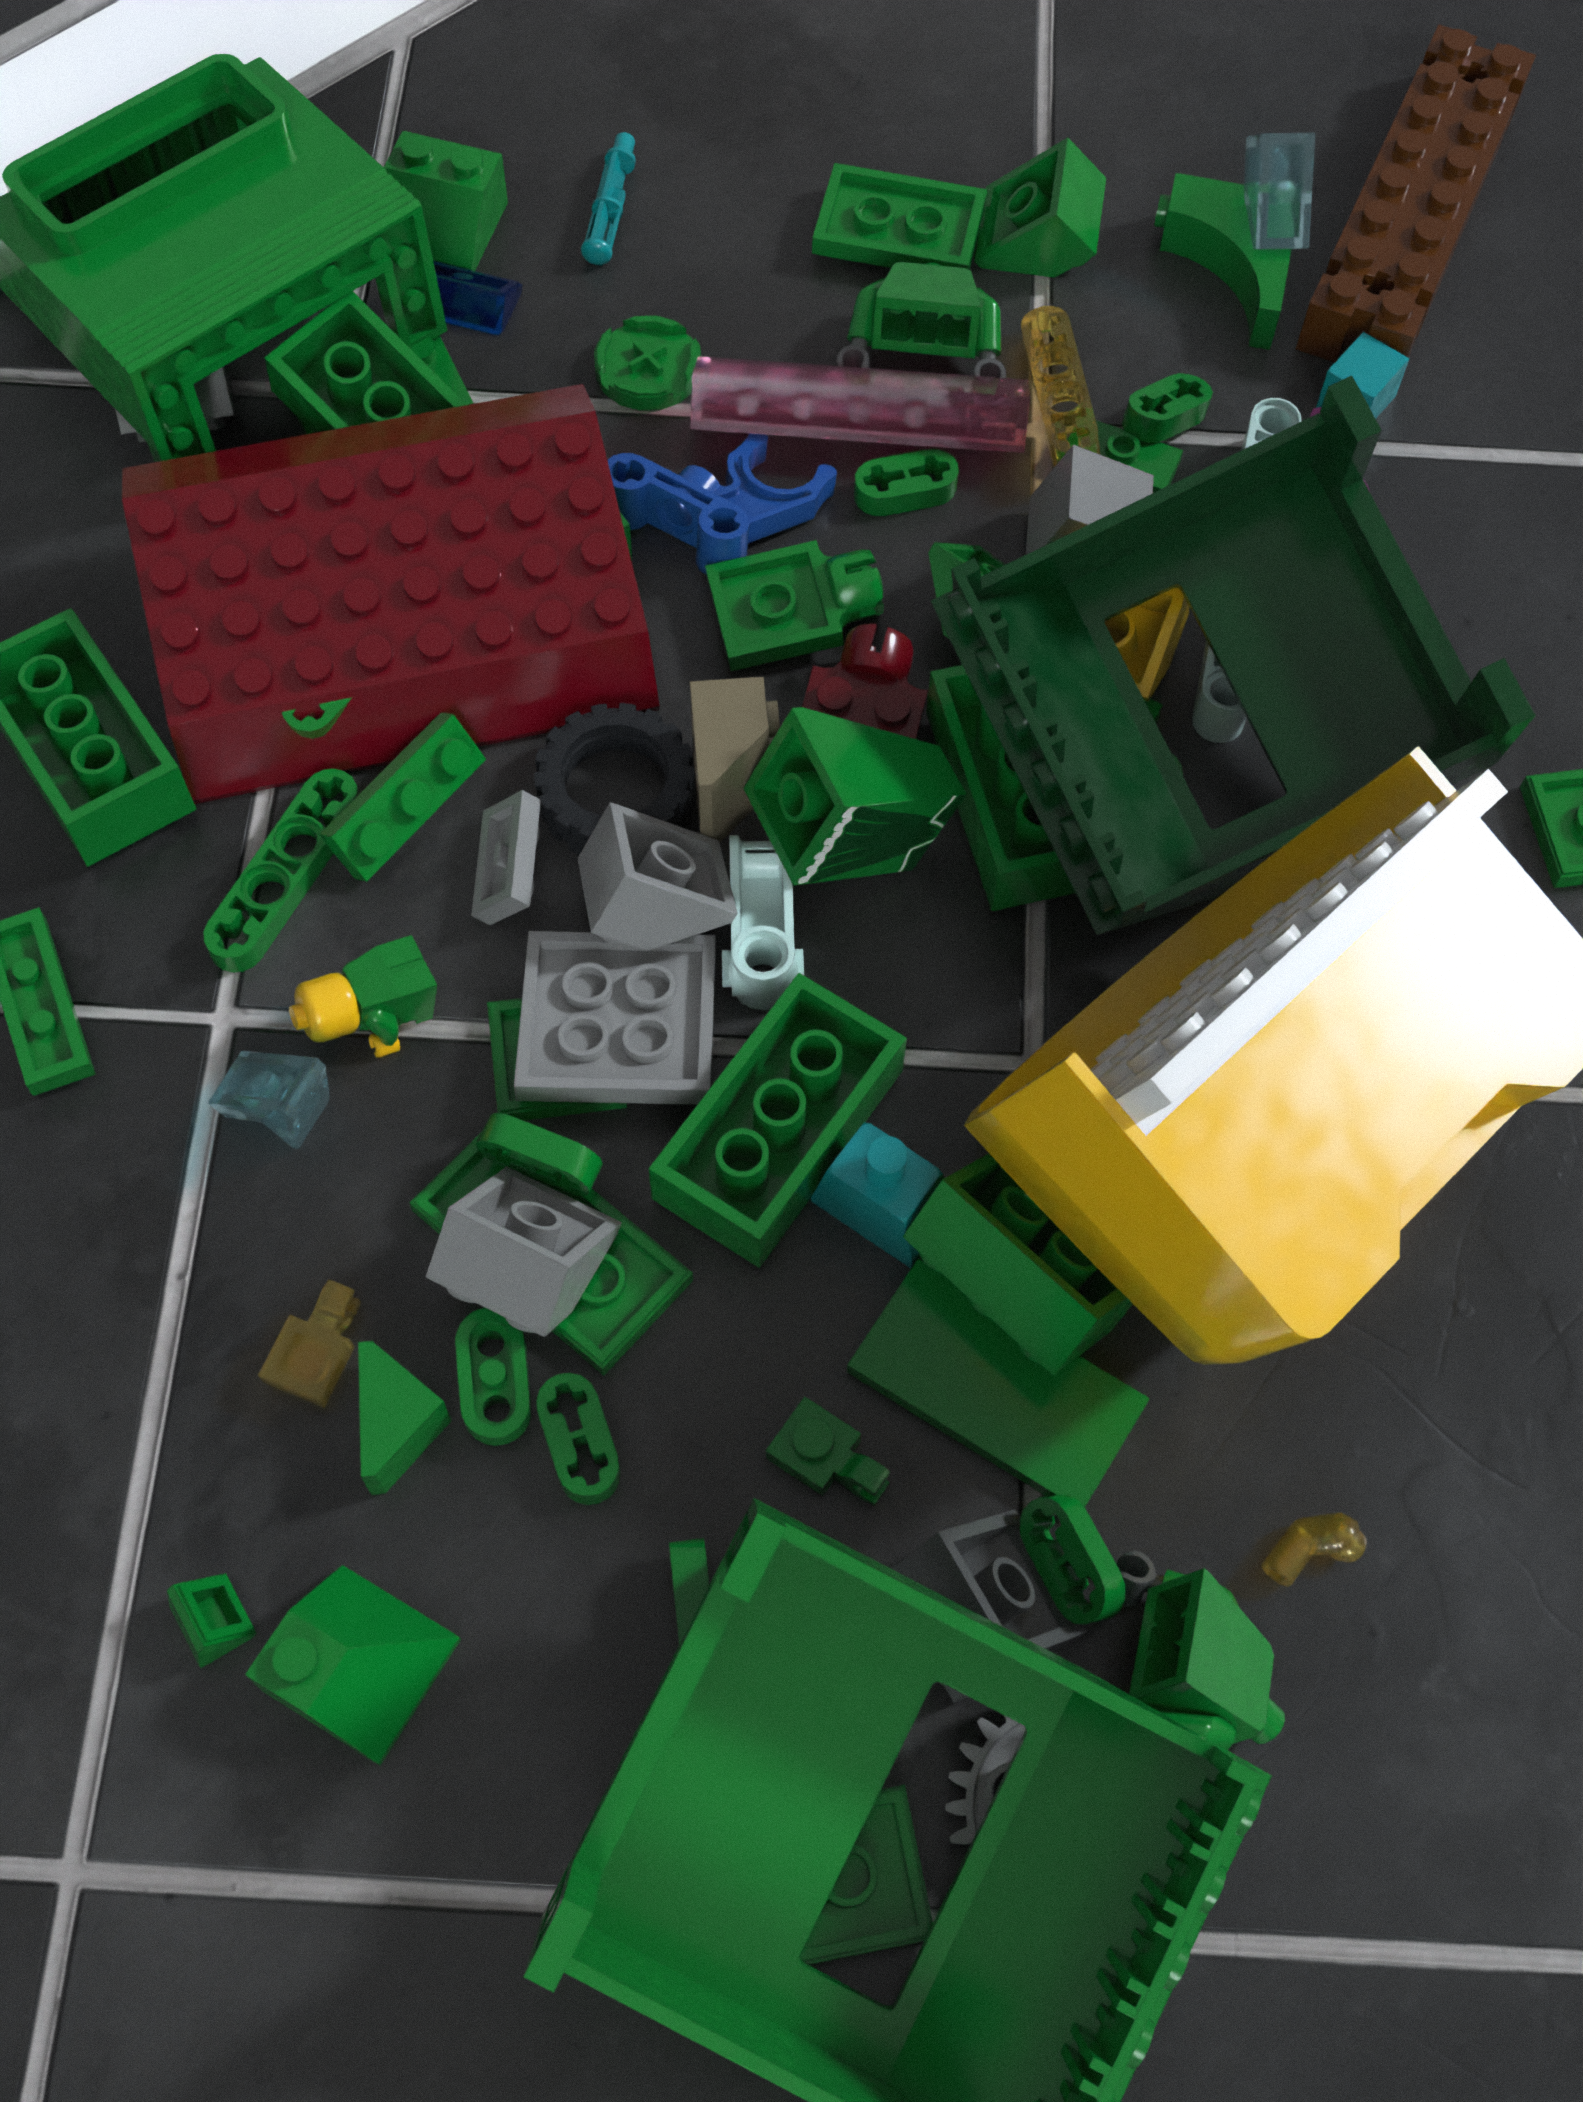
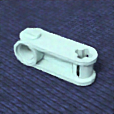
[722,835,804,1011]

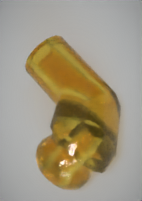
[1261,1512,1367,1587]

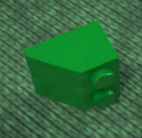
[384,131,508,277]
[974,137,1106,278]

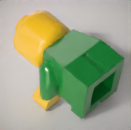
[289,935,437,1058]

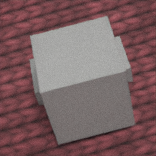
[1026,445,1154,554]

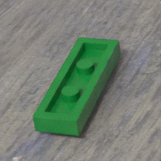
[319,713,486,882]
[0,907,96,1096]

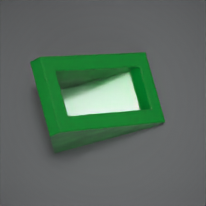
[358,1341,452,1495]

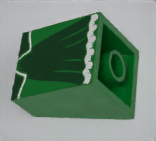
[743,707,967,886]

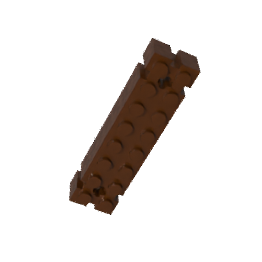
[1296,24,1536,363]

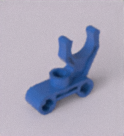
[607,430,837,576]

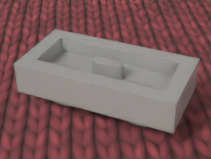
[471,790,541,925]

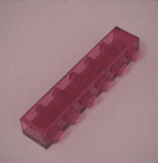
[690,356,1030,453]

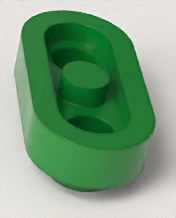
[455,1308,532,1446]

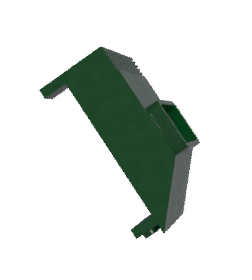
[931,375,1536,935]

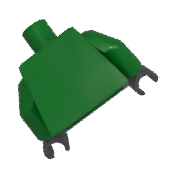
[837,262,1006,399]
[1116,1550,1285,1750]

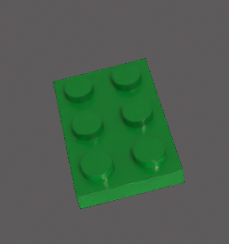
[812,163,987,270]

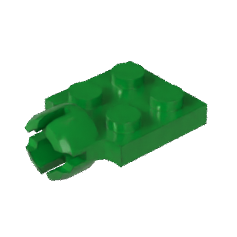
[705,540,884,671]

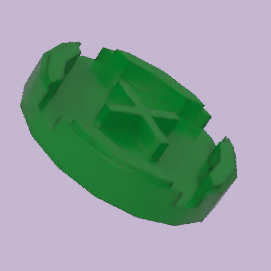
[594,315,702,411]

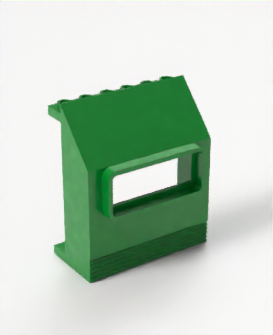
[0,54,447,462]
[523,1498,1272,2102]

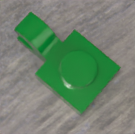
[766,1396,890,1507]

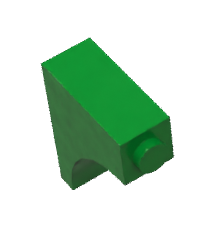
[1154,173,1301,350]

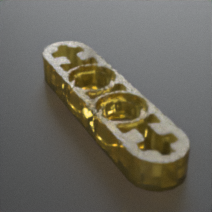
[1021,306,1100,467]

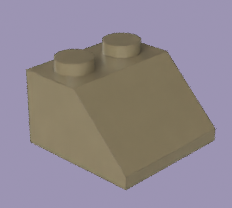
[690,677,780,844]

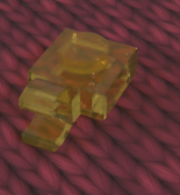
[258,1279,361,1408]

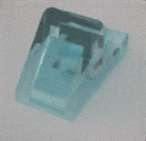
[208,1051,330,1149]

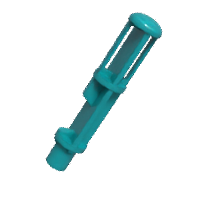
[581,132,636,265]

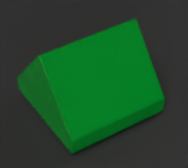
[167,1573,257,1669]

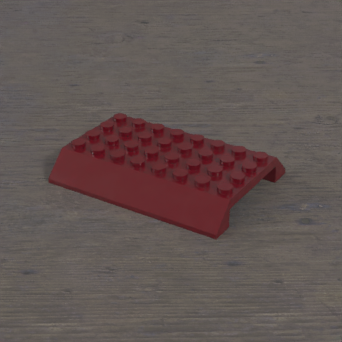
[122,384,660,804]

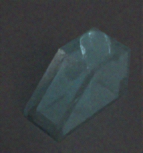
[1244,133,1315,249]

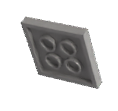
[514,931,716,1105]

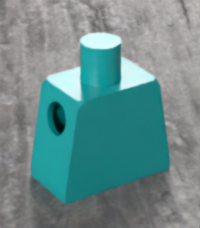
[811,1122,944,1269]

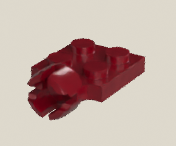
[802,624,928,739]

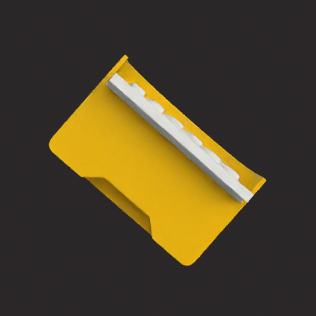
[964,746,1583,1365]

